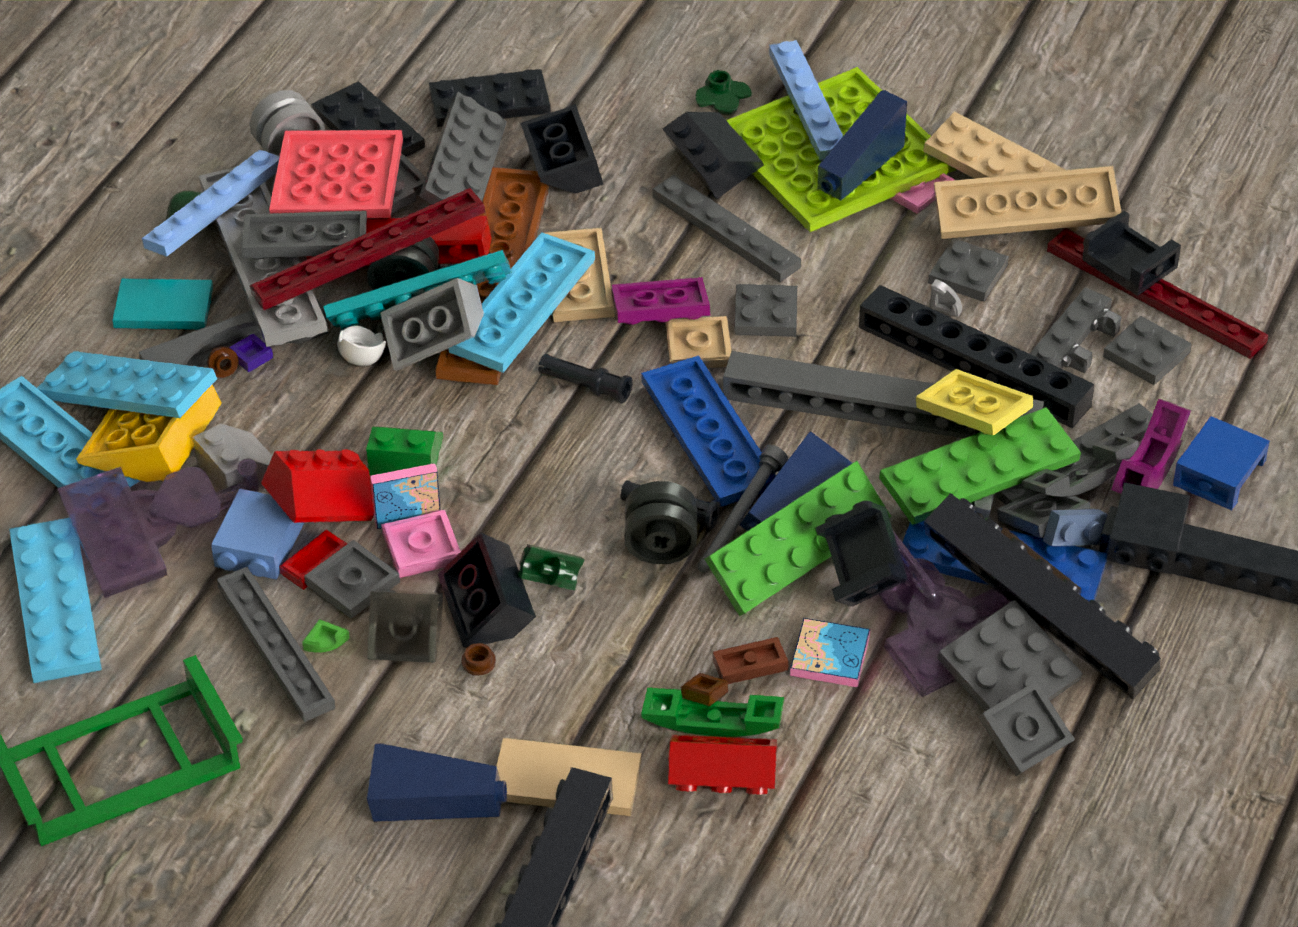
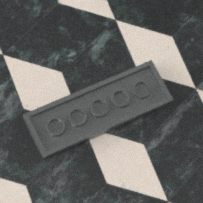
[419,92,507,204]

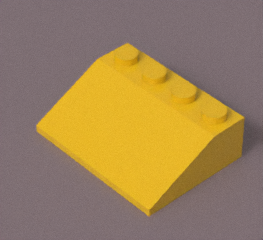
[76,385,221,482]

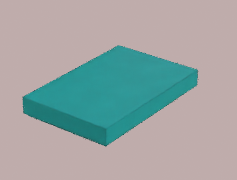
[112,279,213,329]

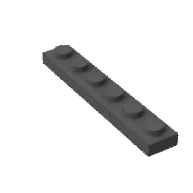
[652,175,801,282]
[994,403,1152,505]
[217,567,336,722]

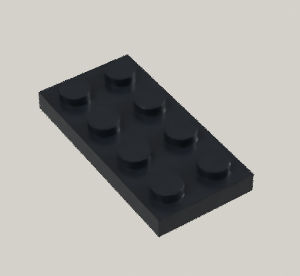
[429,69,551,127]
[311,81,425,157]

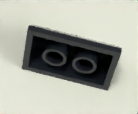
[521,104,604,194]
[662,112,764,200]
[438,532,536,648]

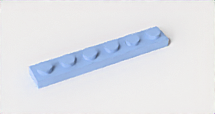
[769,40,843,160]
[142,150,280,257]

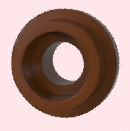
[207,346,239,378]
[462,643,496,676]

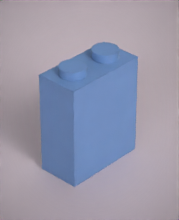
[211,489,304,580]

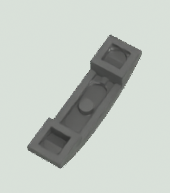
[1022,433,1139,497]

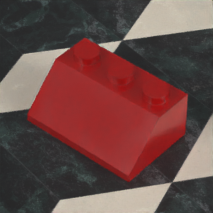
[261,449,374,523]
[668,735,777,794]

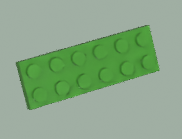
[879,407,1081,525]
[704,461,891,616]

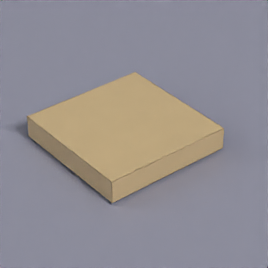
[665,316,731,368]

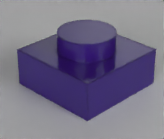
[229,333,273,373]

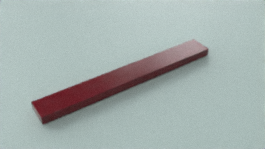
[249,188,486,310]
[1047,228,1269,359]

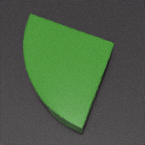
[302,619,350,653]

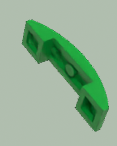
[641,687,784,737]

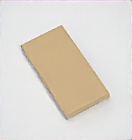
[545,228,615,322]
[496,738,641,816]

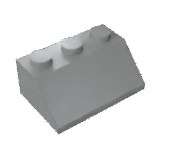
[380,278,484,371]

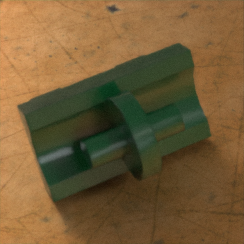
[518,544,585,591]

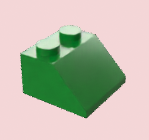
[366,426,443,476]

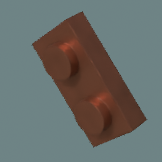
[713,637,789,684]

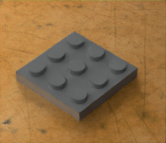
[937,600,1083,711]

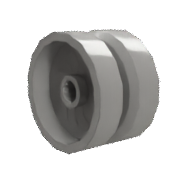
[249,90,325,156]

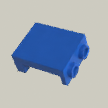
[1173,416,1270,510]

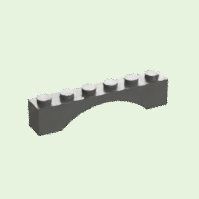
[139,295,328,367]

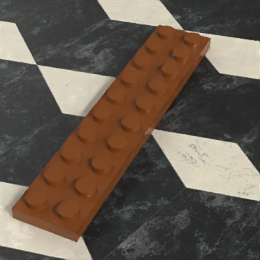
[436,167,550,385]

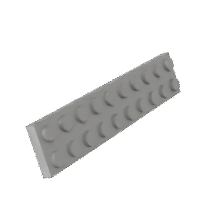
[199,167,328,347]

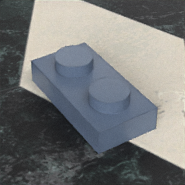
[1043,509,1108,546]

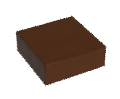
[680,673,728,706]

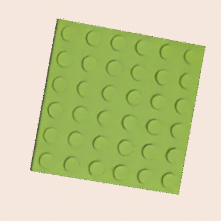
[726,67,956,232]

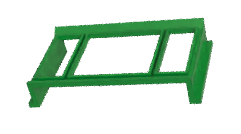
[0,655,243,847]

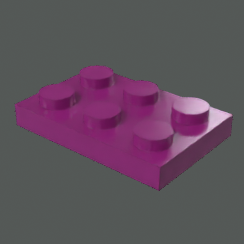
[611,277,710,325]

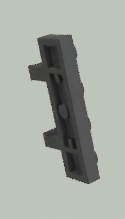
[1029,287,1122,373]

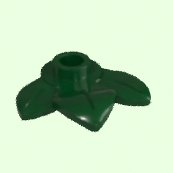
[696,70,752,114]

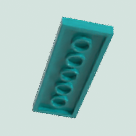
[323,250,512,330]

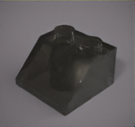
[367,589,443,663]

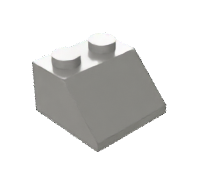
[193,423,272,502]

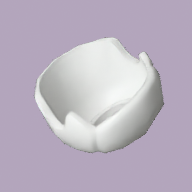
[337,326,386,366]

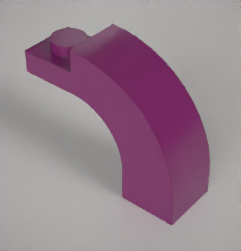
[1111,399,1191,494]

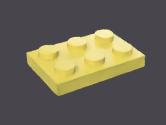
[916,369,1033,436]

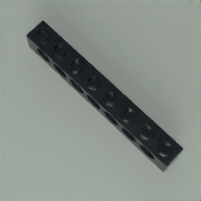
[859,285,1095,428]

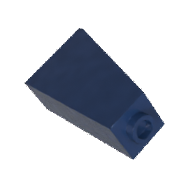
[817,89,907,201]
[739,431,852,531]
[367,743,507,822]

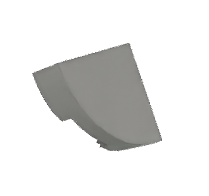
[930,279,962,317]

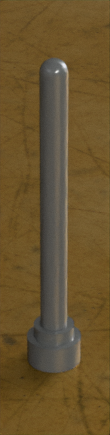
[698,445,788,573]

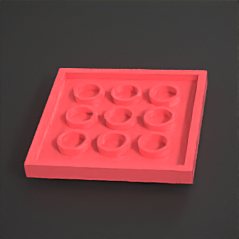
[269,130,403,219]

